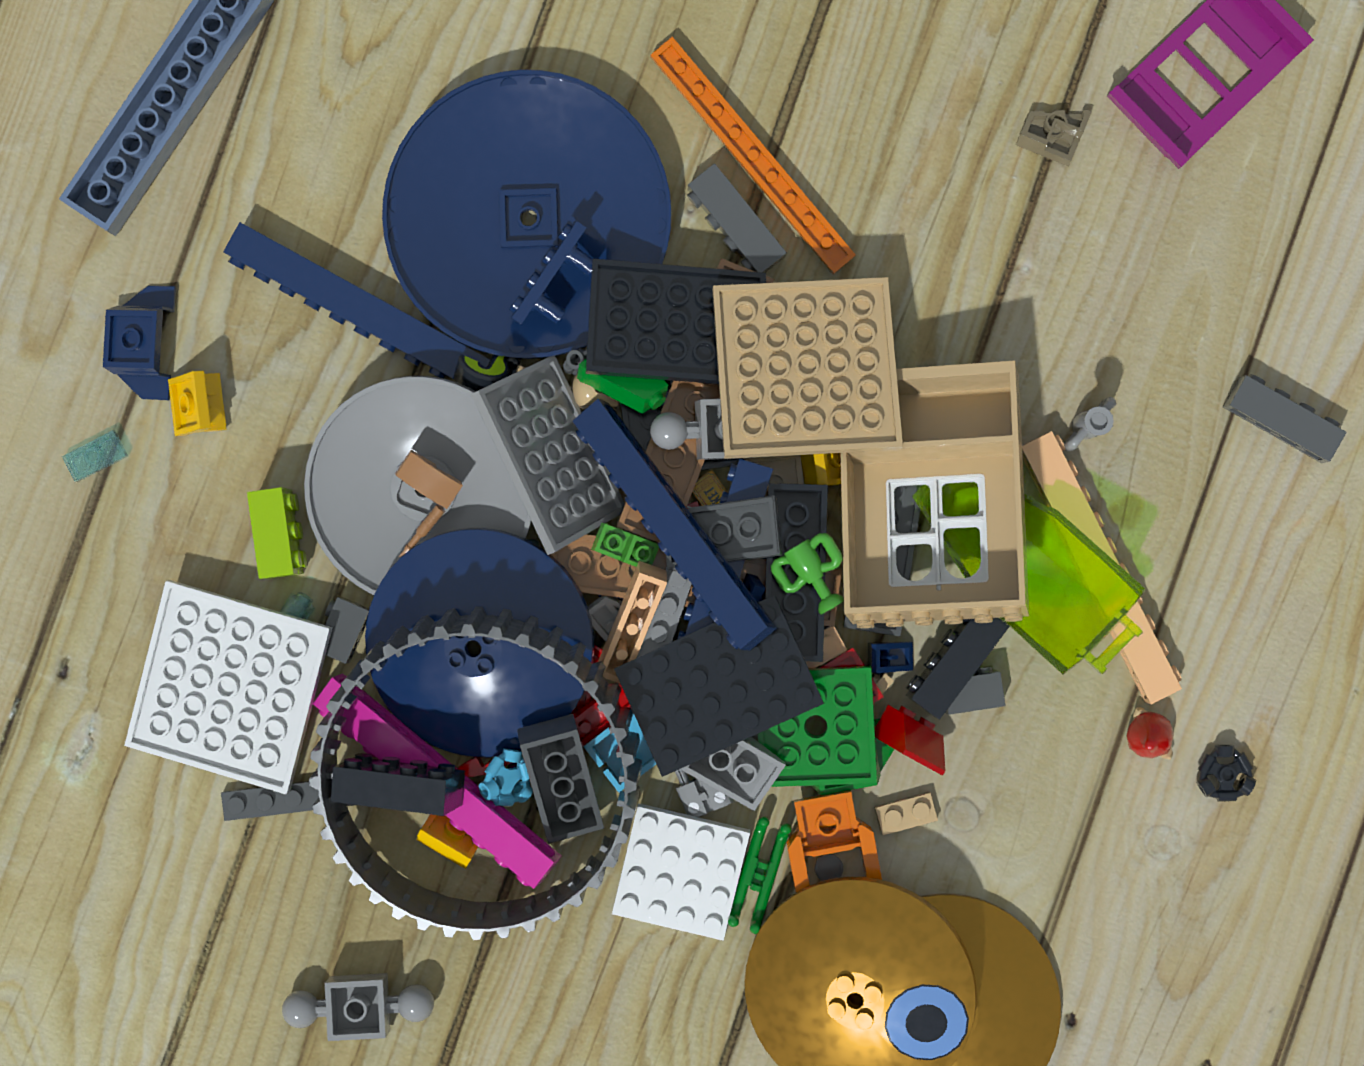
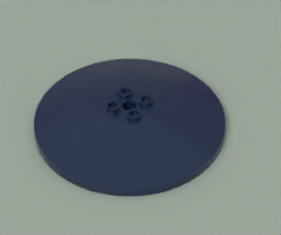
[365,528,594,757]

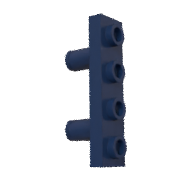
[509,221,593,325]

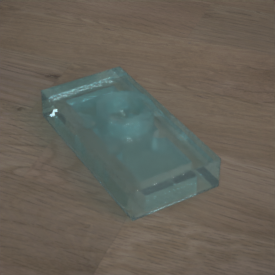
[62,430,128,482]

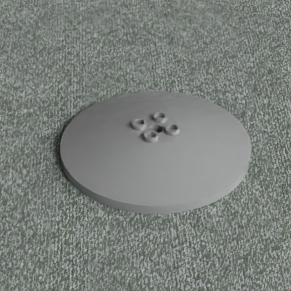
[304,376,532,595]

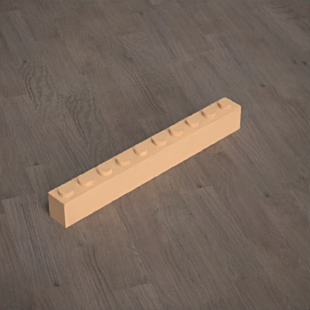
[1022,431,1182,704]

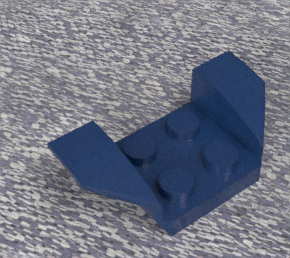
[103,286,176,400]

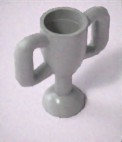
[1064,397,1116,452]

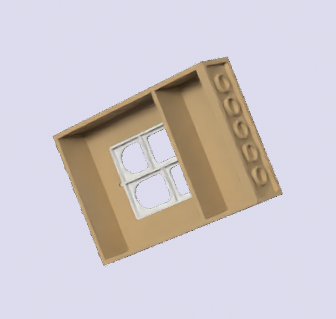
[841,361,1029,628]

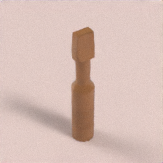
[399,504,445,558]

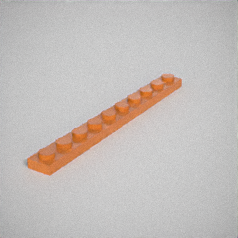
[650,37,856,275]

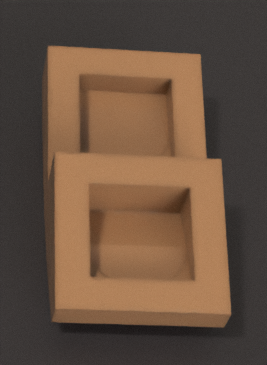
[395,450,463,509]

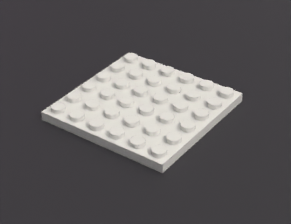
[124,580,333,795]

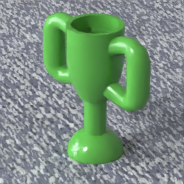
[771,533,844,615]

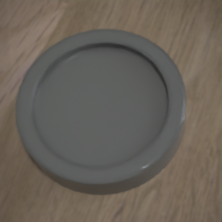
[815,854,843,881]

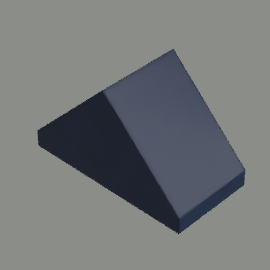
[868,642,913,673]

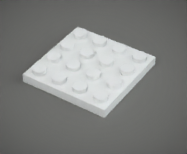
[612,803,750,941]

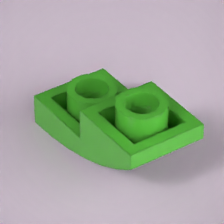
[591,523,659,567]

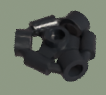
[1196,745,1256,802]

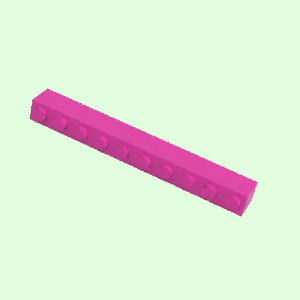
[313,674,562,889]

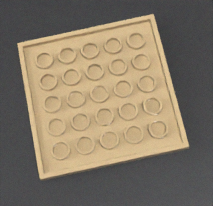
[712,277,903,459]

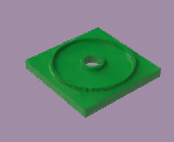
[758,666,877,787]

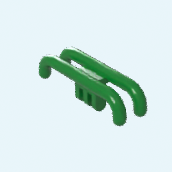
[728,816,792,934]

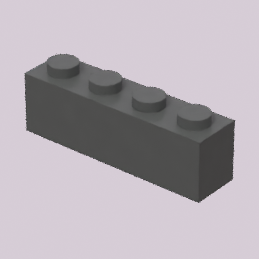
[687,163,786,273]
[1223,374,1347,463]

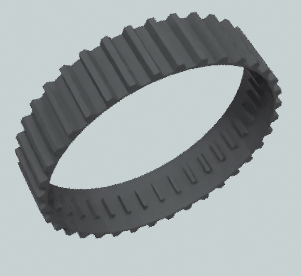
[309,607,642,940]

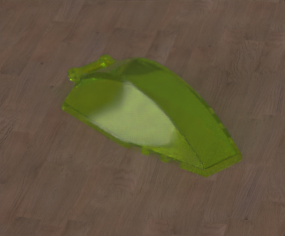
[912,482,1145,675]

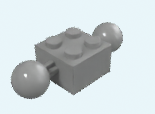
[650,399,757,460]
[282,973,434,1041]

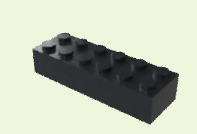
[765,483,828,662]

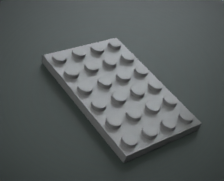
[471,356,625,555]

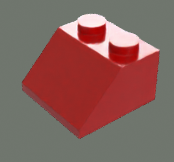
[875,705,946,776]

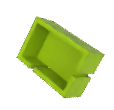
[247,487,307,579]

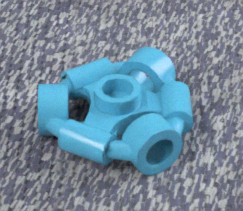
[479,748,533,807]

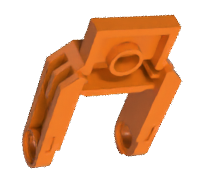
[786,790,882,893]

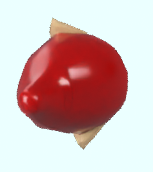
[1126,707,1174,760]

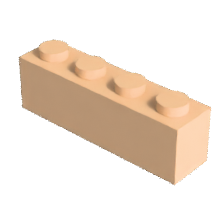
[598,561,667,683]

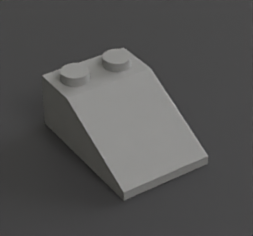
[681,737,786,811]

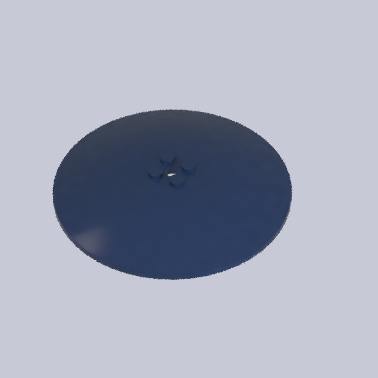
[382,70,671,359]

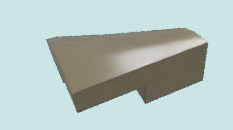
[1016,109,1092,166]

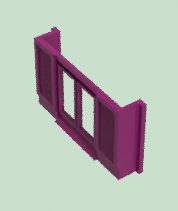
[1107,0,1314,169]

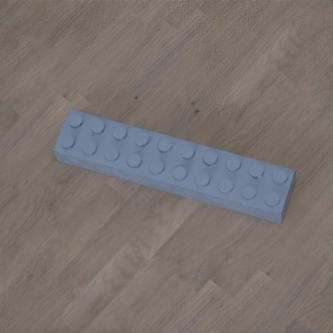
[59,0,274,236]

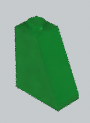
[577,360,668,414]

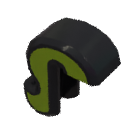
[453,355,522,391]

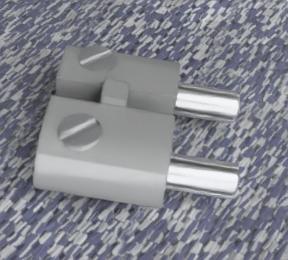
[675,769,735,817]

